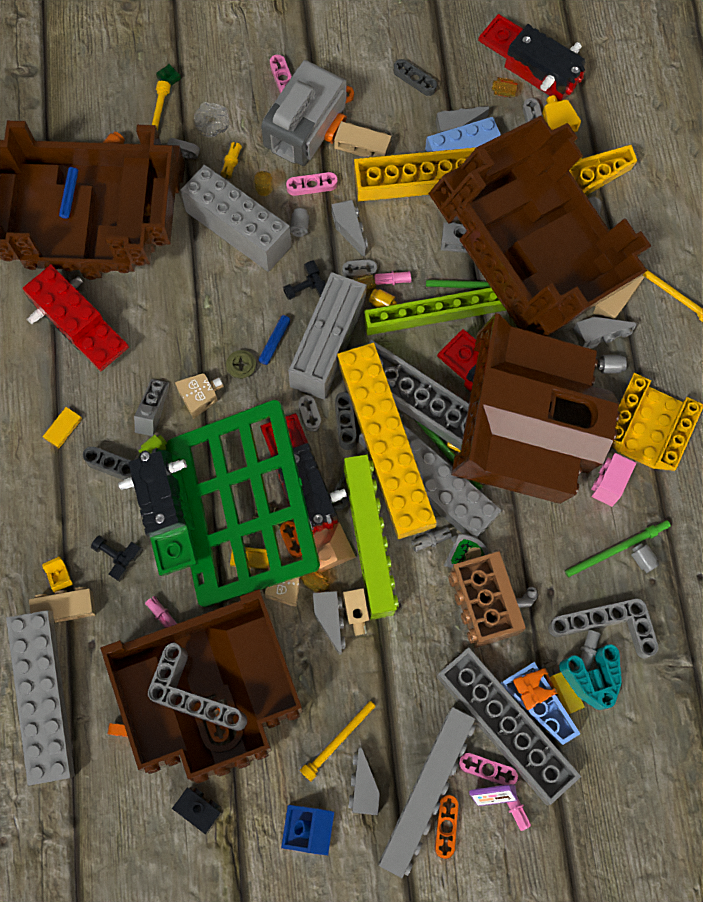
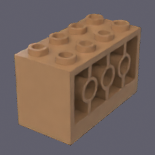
[448,551,526,648]

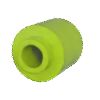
[138,434,167,453]

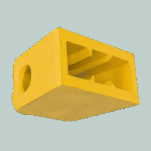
[542,95,581,132]

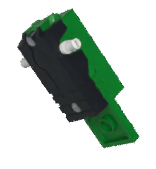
[118,448,198,576]

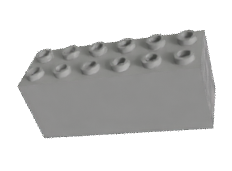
[181,165,291,272]
[288,272,367,400]

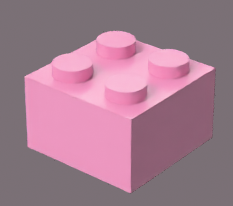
[591,453,636,507]

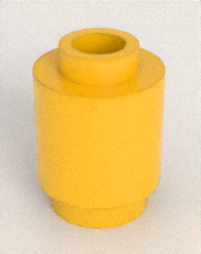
[369,289,397,308]

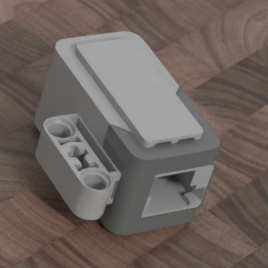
[261,60,346,167]

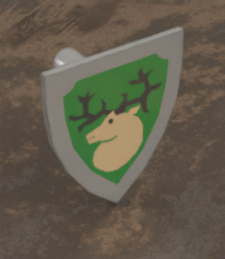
[444,533,489,568]

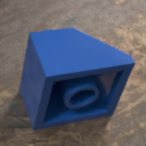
[281,805,334,856]

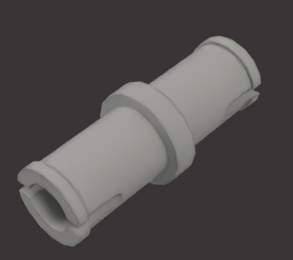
[411,527,452,552]
[580,630,601,672]

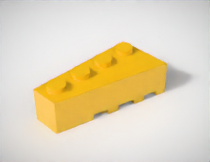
[569,145,637,196]

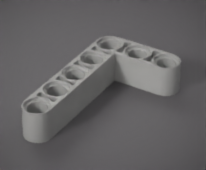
[548,599,658,659]
[148,643,248,731]

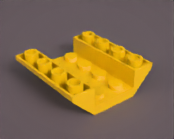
[611,373,703,471]

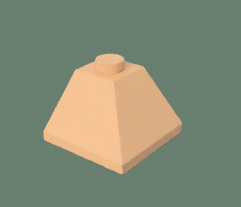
[313,522,356,573]

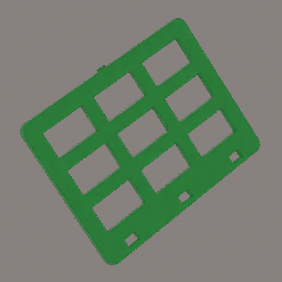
[166,400,320,607]

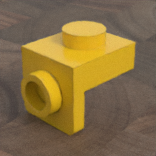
[42,557,73,593]

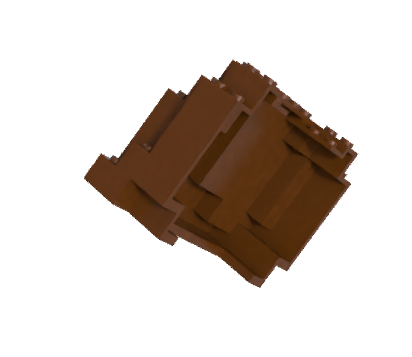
[428,115,651,337]
[0,120,185,280]

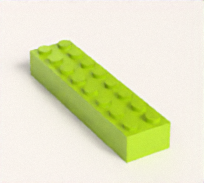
[344,454,399,620]

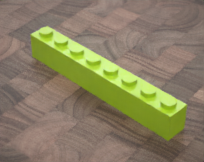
[363,288,506,336]

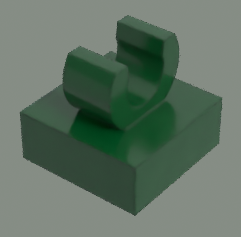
[156,64,181,86]

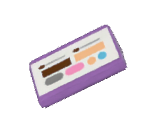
[469,784,517,806]

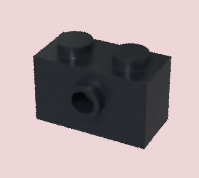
[172,787,222,835]

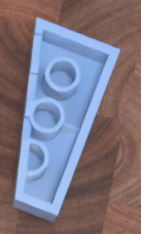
[425,117,501,152]
[500,662,580,745]

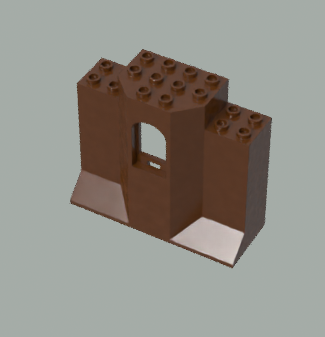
[451,313,620,504]
[100,589,303,783]

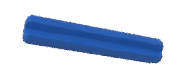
[59,167,78,219]
[259,315,290,365]

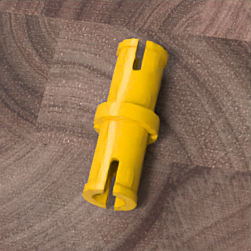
[220,142,242,179]

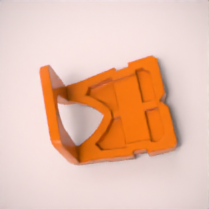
[513,668,558,710]

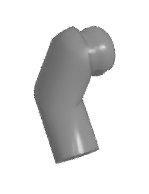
[516,587,538,608]

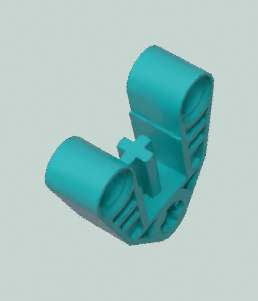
[559,644,622,710]

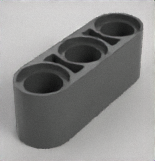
[335,392,356,450]
[82,446,132,480]

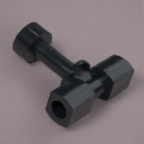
[283,260,326,300]
[91,535,143,582]

